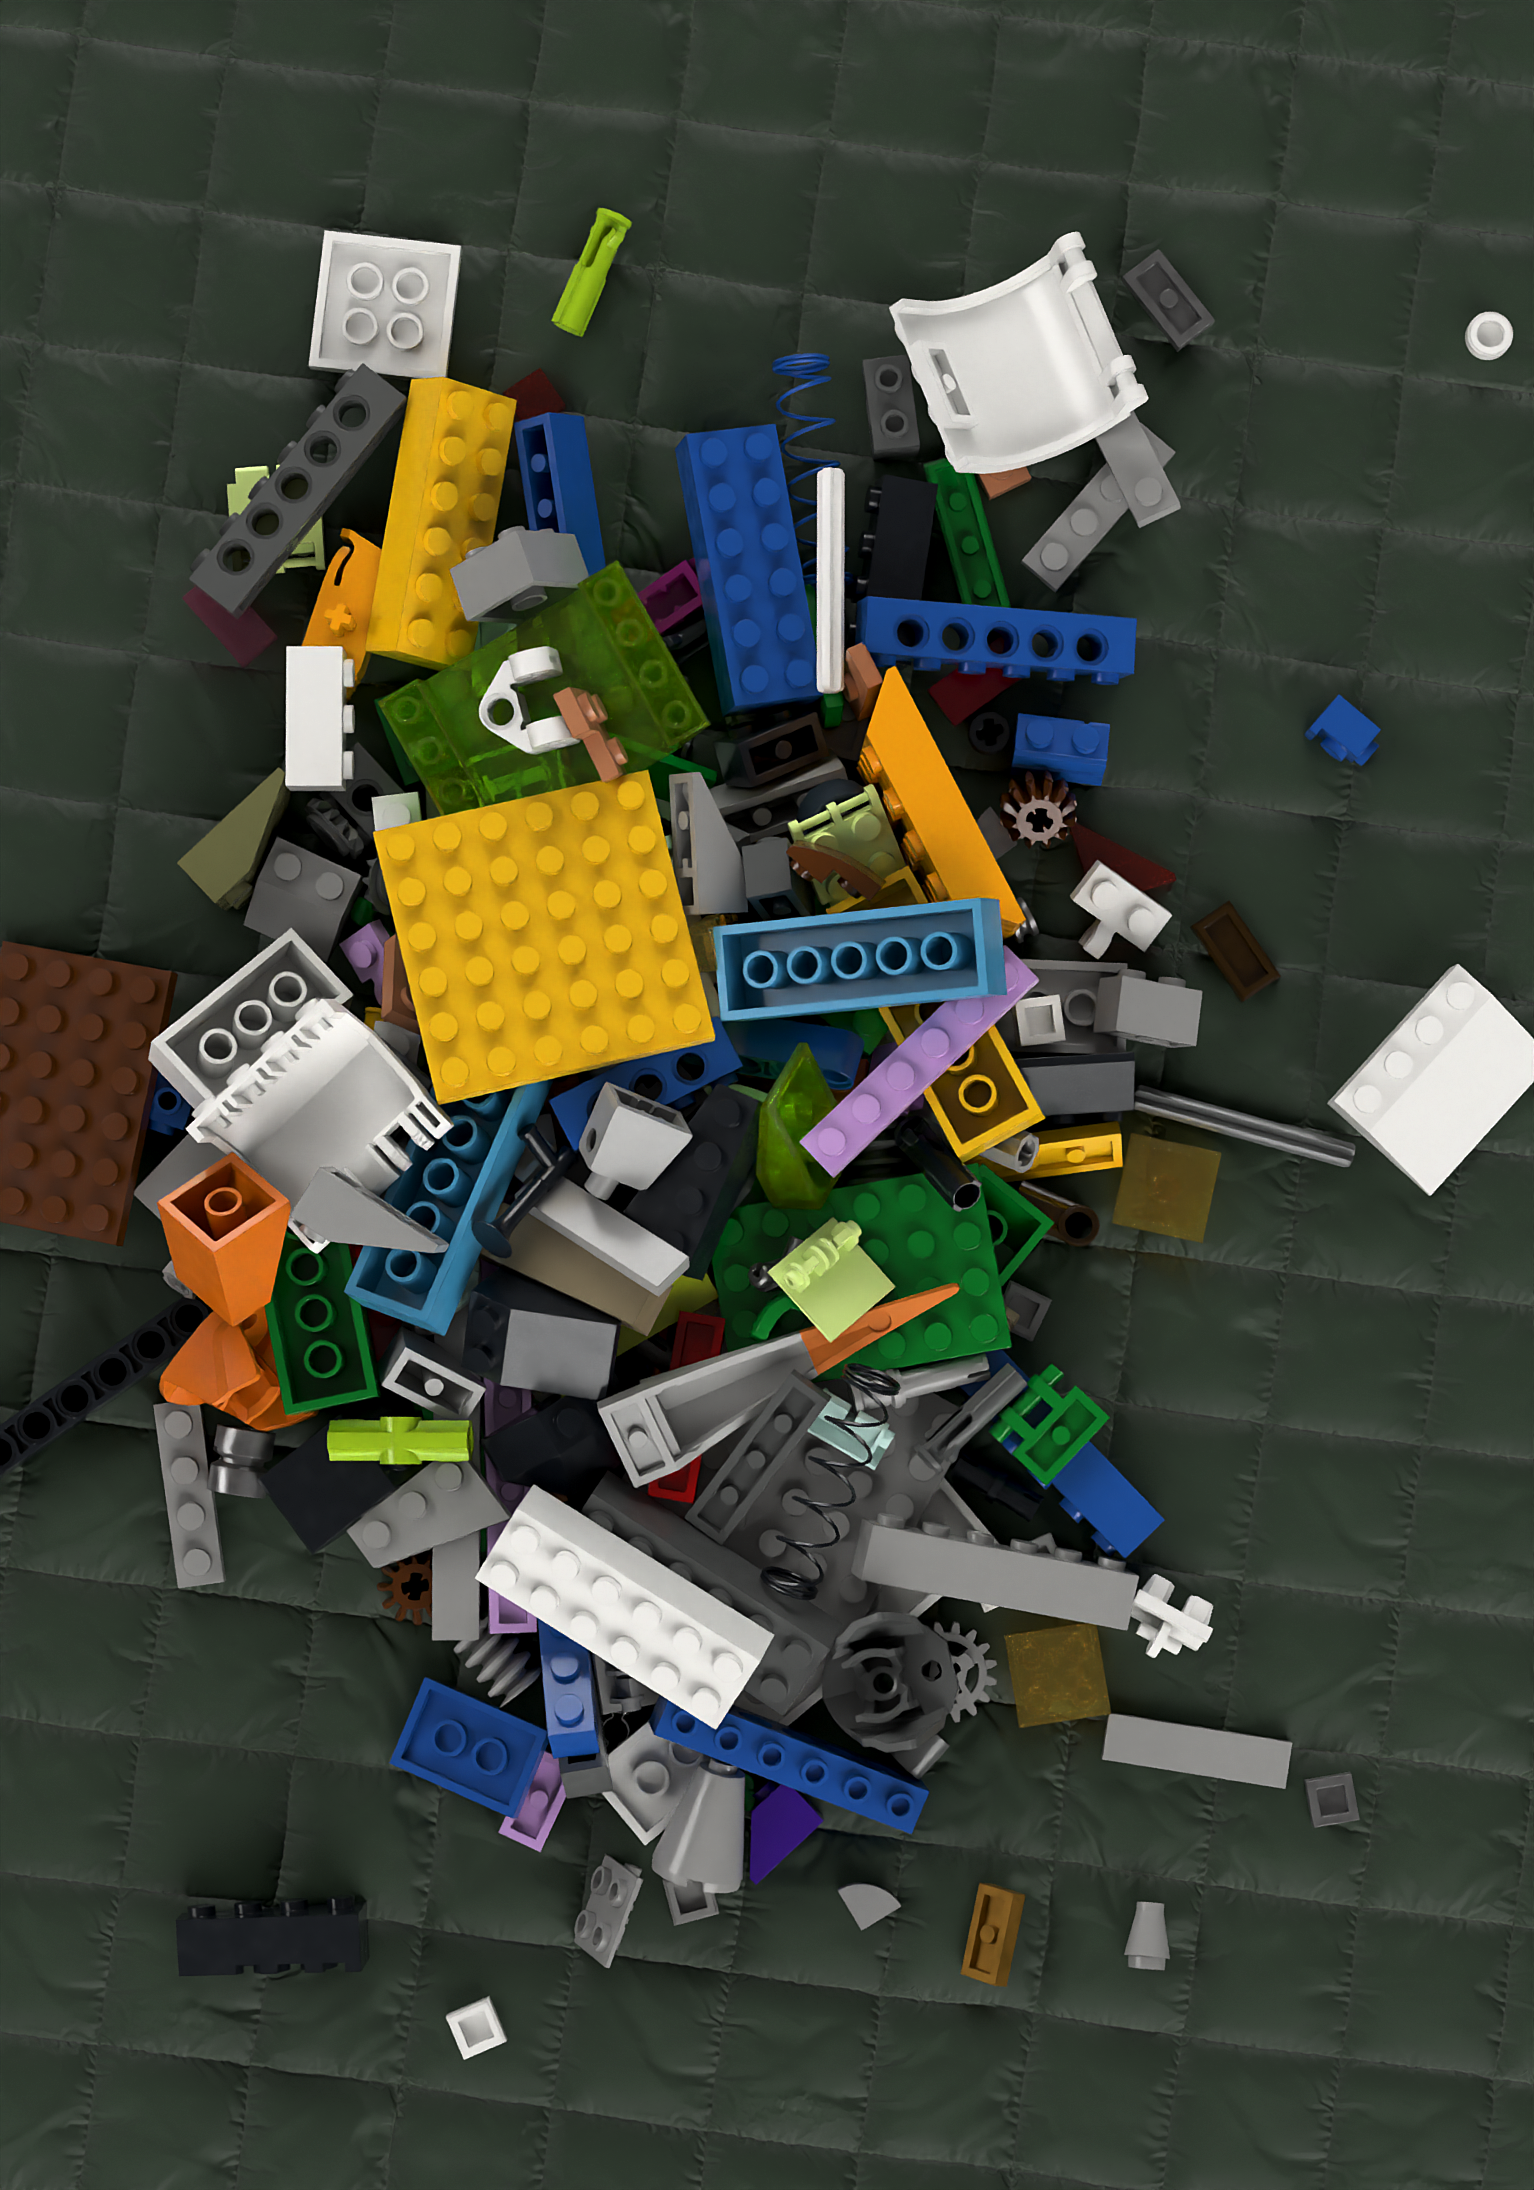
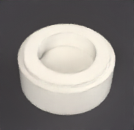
[1465,312,1513,360]

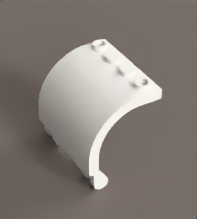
[889,232,1149,474]

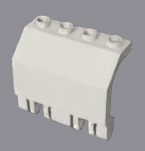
[186,998,454,1254]

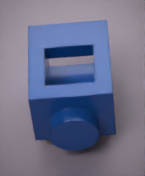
[1304,694,1381,766]
[147,1071,194,1137]

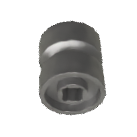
[207,1424,276,1498]

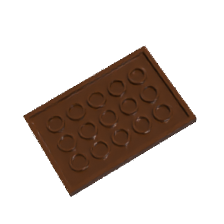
[0,941,178,1246]

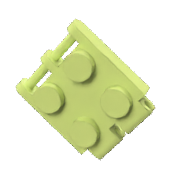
[227,465,326,574]
[787,784,906,907]

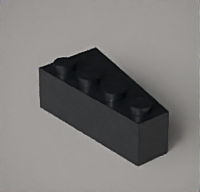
[622,1083,776,1280]
[176,1895,370,1976]

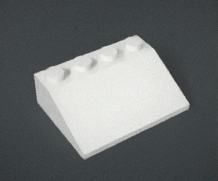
[1327,964,1534,1196]

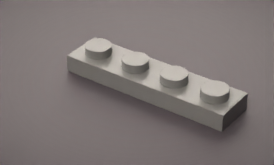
[1021,423,1176,593]
[153,1402,226,1588]

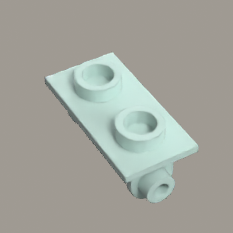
[807,1387,896,1470]

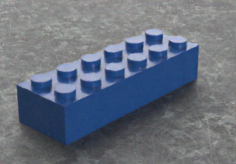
[675,424,823,717]

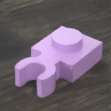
[339,919,390,1006]

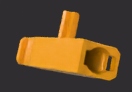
[302,528,382,702]

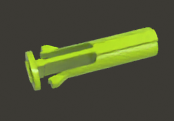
[551,208,632,337]

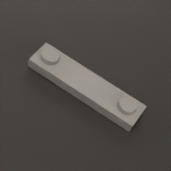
[1095,410,1181,528]

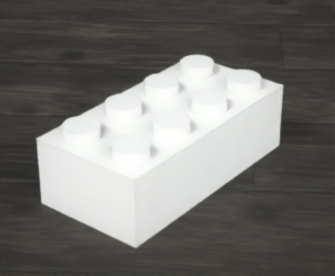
[148,928,354,1110]

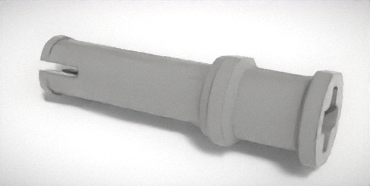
[846,1352,991,1417]

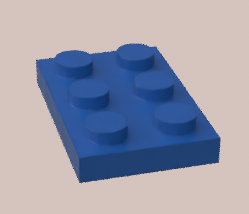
[389,1677,549,1819]

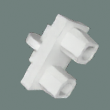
[1131,1574,1213,1658]

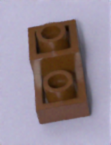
[786,840,886,901]

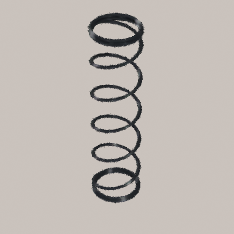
[760,1363,901,1600]

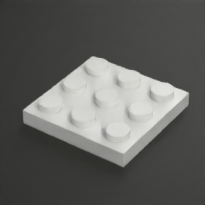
[309,230,462,381]

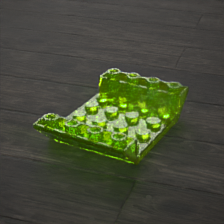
[378,560,711,816]

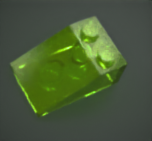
[756,1042,844,1210]

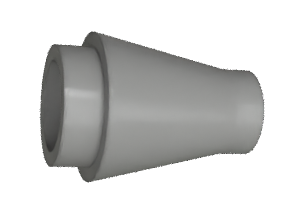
[1124,1902,1170,1970]

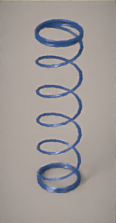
[771,353,854,591]

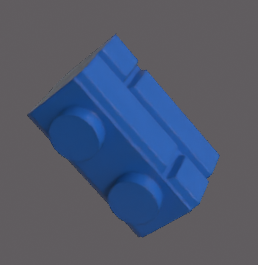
[1010,713,1110,786]

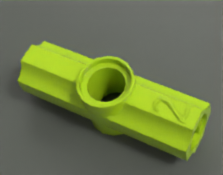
[327,1417,474,1464]

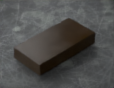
[1190,900,1281,1003]

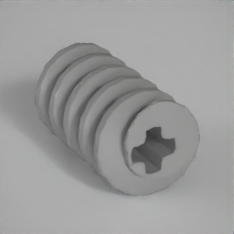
[453,1608,542,1708]

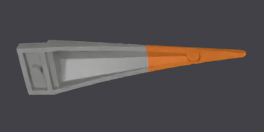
[597,1283,960,1488]

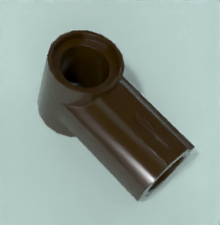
[1018,1179,1100,1247]

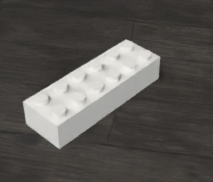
[475,1484,774,1730]

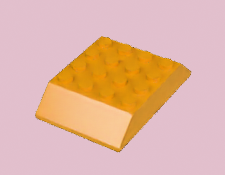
[856,666,1026,941]

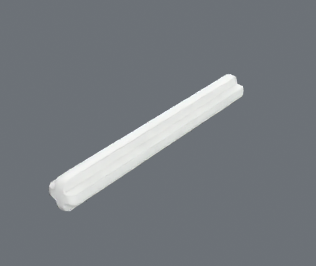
[817,467,845,694]

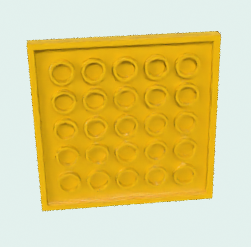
[373,770,716,1105]

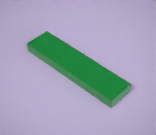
[923,458,1011,637]

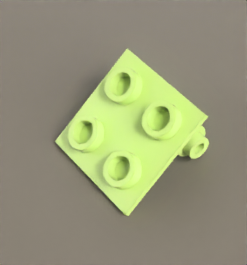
[767,1217,896,1343]

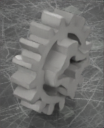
[924,1621,997,1723]

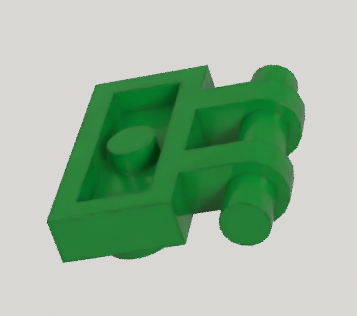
[988,1363,1110,1486]

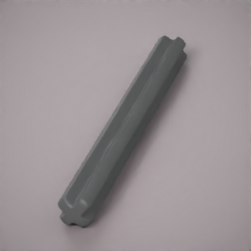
[1134,1085,1355,1167]

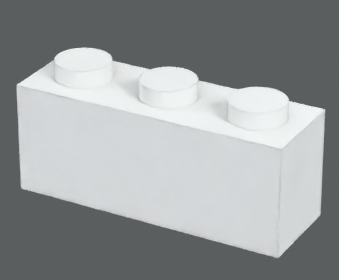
[285,646,355,791]

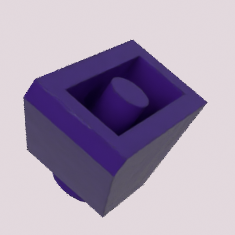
[750,1779,824,1885]

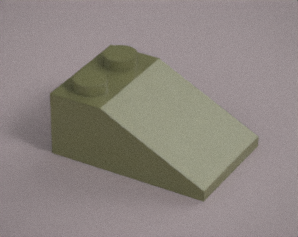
[177,767,293,912]

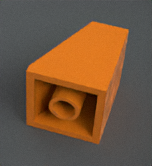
[157,1152,291,1327]

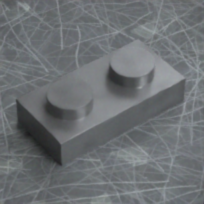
[1121,249,1215,352]

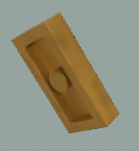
[961,1883,1025,1987]

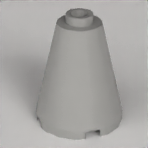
[651,1757,745,1893]

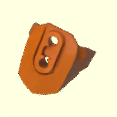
[159,1306,319,1433]

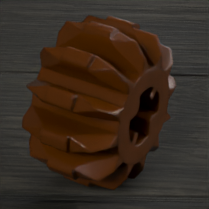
[999,770,1077,849]
[377,1549,433,1625]

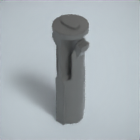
[913,1363,1028,1474]

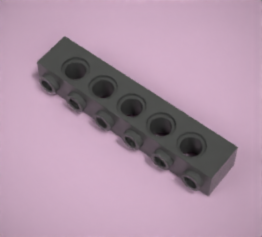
[189,363,407,620]

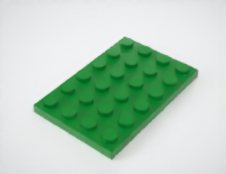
[711,1163,1012,1383]

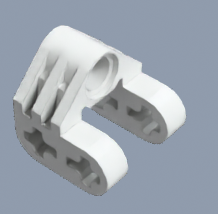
[479,646,580,755]

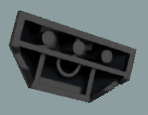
[479,1348,649,1497]

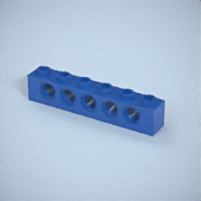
[855,596,1137,685]
[648,1695,930,1834]

